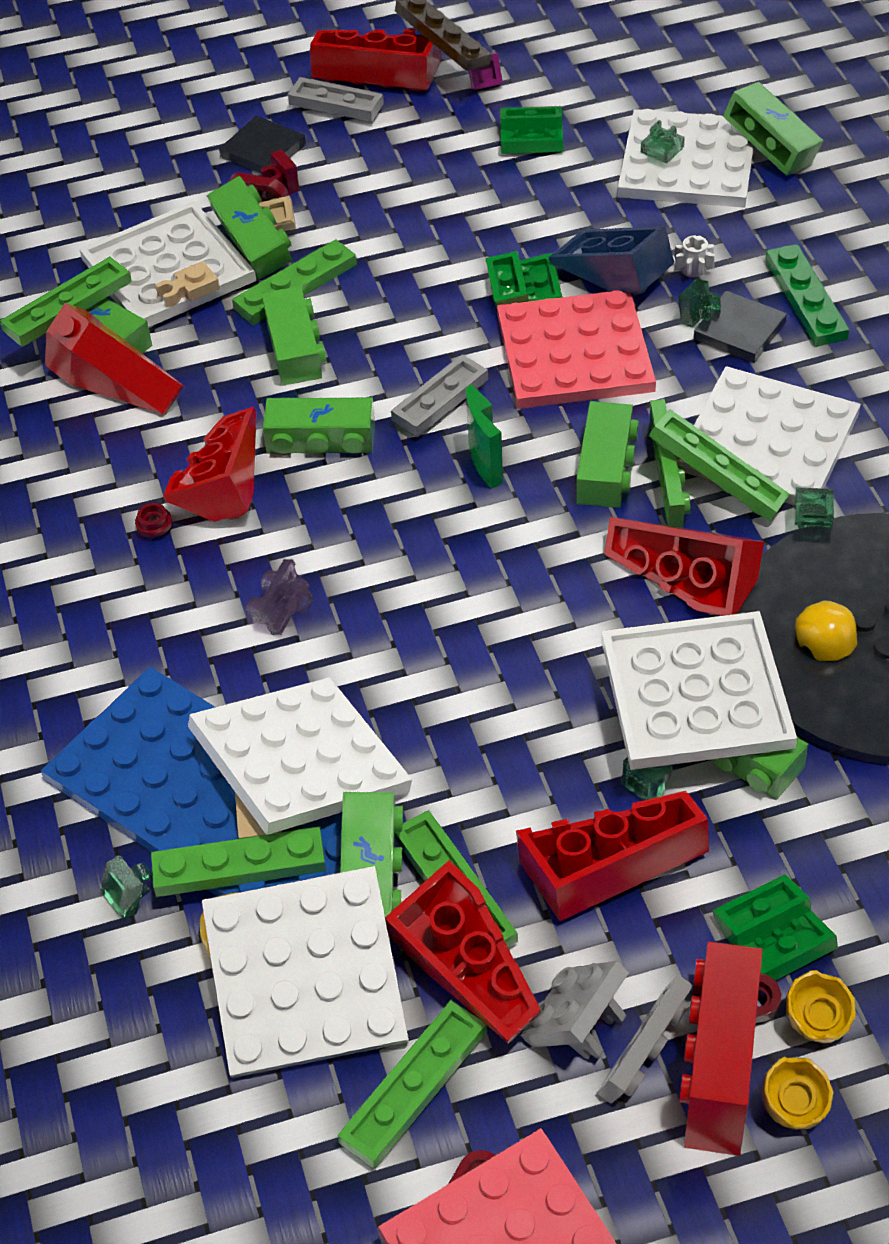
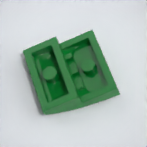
[500,106,564,154]
[485,251,563,307]
[466,384,503,489]
[713,874,838,981]

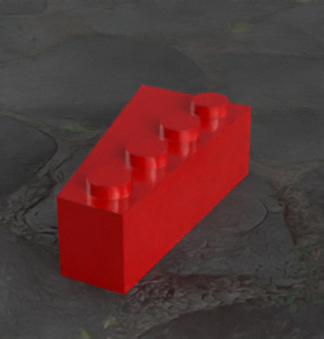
[516,791,709,921]

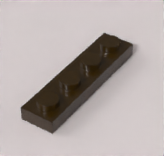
[394,0,492,71]

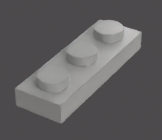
[287,77,384,122]
[391,354,488,437]
[596,975,693,1104]

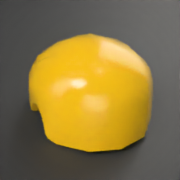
[795,600,857,661]
[786,970,856,1043]
[761,1057,834,1129]

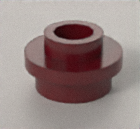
[135,503,172,537]

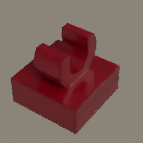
[260,149,300,195]

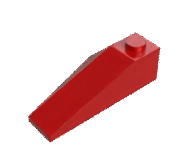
[45,303,184,415]
[163,407,256,522]
[604,517,764,616]
[385,860,541,1044]

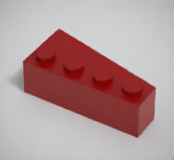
[310,29,441,91]
[679,941,762,1156]

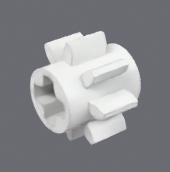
[674,236,715,278]

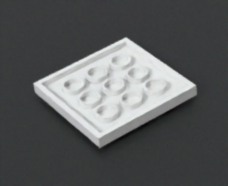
[618,109,754,208]
[79,201,256,327]
[676,366,861,511]
[601,611,797,770]
[188,677,412,835]
[202,866,409,1078]

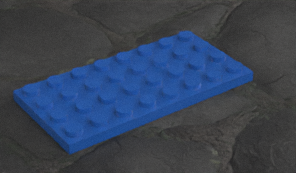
[41,667,342,897]

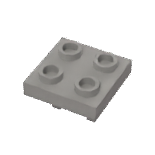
[520,961,629,1059]

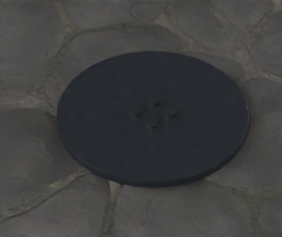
[737,513,889,765]

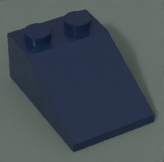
[549,226,674,296]

